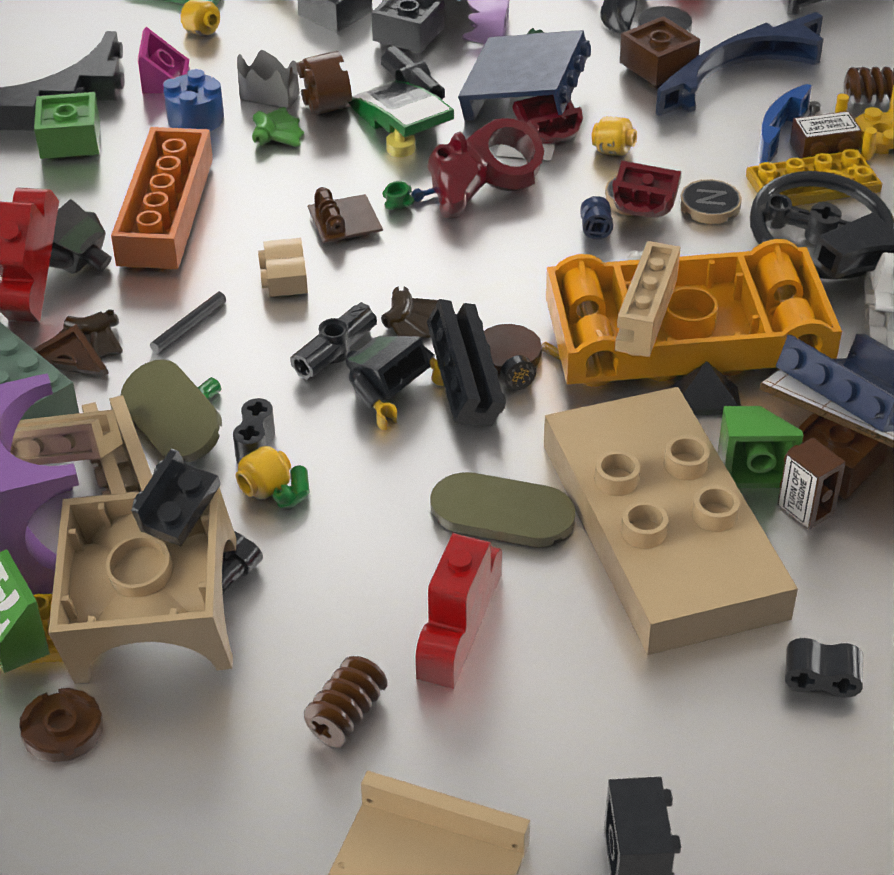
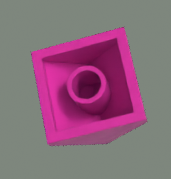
[137,26,190,94]

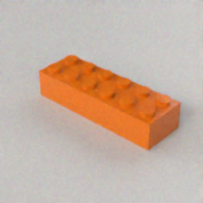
[111,127,213,270]

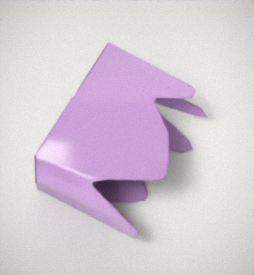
[462,0,510,44]

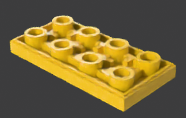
[746,149,883,206]

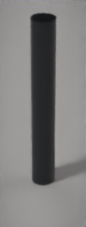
[150,291,226,354]

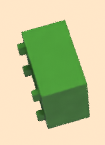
[34,92,100,159]

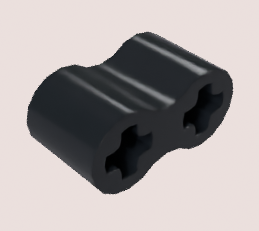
[233,398,275,464]
[785,638,863,697]

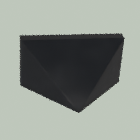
[669,361,741,415]

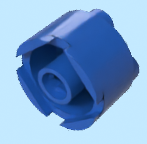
[163,69,224,132]

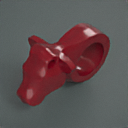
[427,118,545,219]

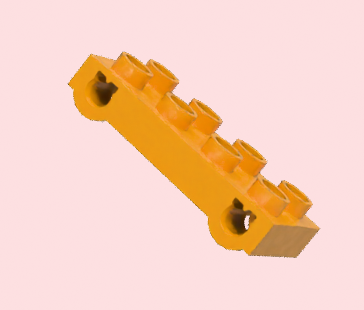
[546,239,842,387]

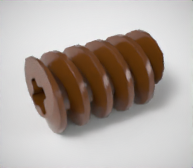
[843,66,894,104]
[304,656,388,748]

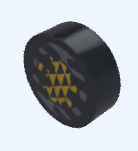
[500,355,536,391]

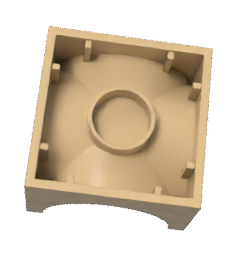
[48,487,237,684]

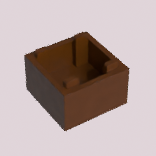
[619,16,701,86]
[798,408,889,500]

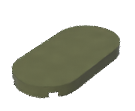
[121,359,222,463]
[430,472,576,547]

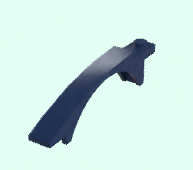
[656,12,824,116]

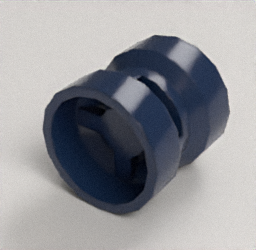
[580,196,614,239]

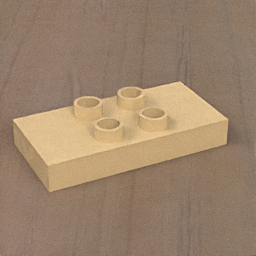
[544,387,798,655]

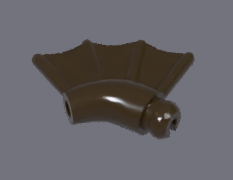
[381,286,438,339]
[56,309,123,358]

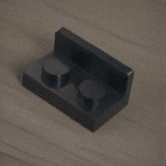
[131,449,221,546]

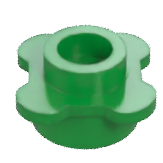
[382,181,414,210]

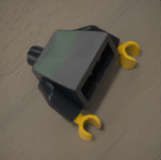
[49,199,112,274]
[346,336,444,430]

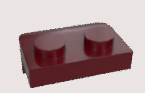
[512,95,583,144]
[612,161,682,218]

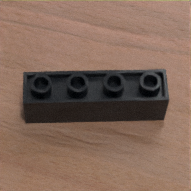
[426,299,506,427]

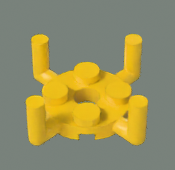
[835,86,894,161]

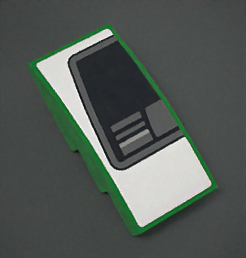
[348,81,454,137]

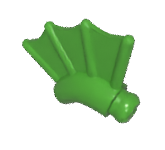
[252,107,305,147]

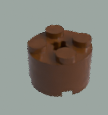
[297,51,352,115]

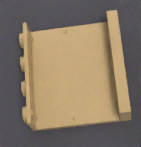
[328,770,530,875]

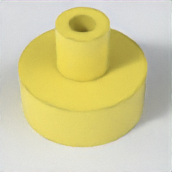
[386,129,416,157]

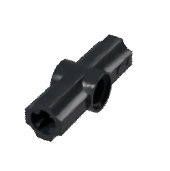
[381,46,445,100]
[290,302,377,380]

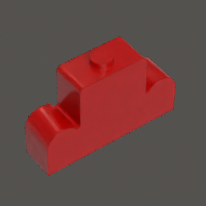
[0,187,59,323]
[415,533,502,689]

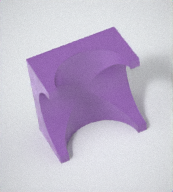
[0,373,79,595]

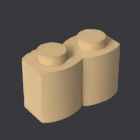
[258,238,308,297]

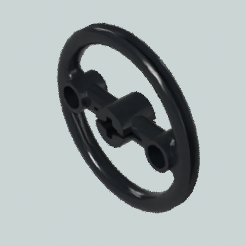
[749,171,894,280]

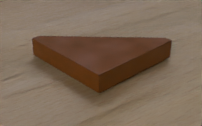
[34,324,109,376]

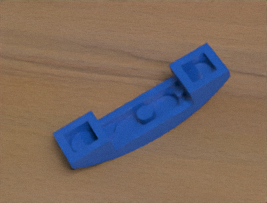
[758,84,812,163]

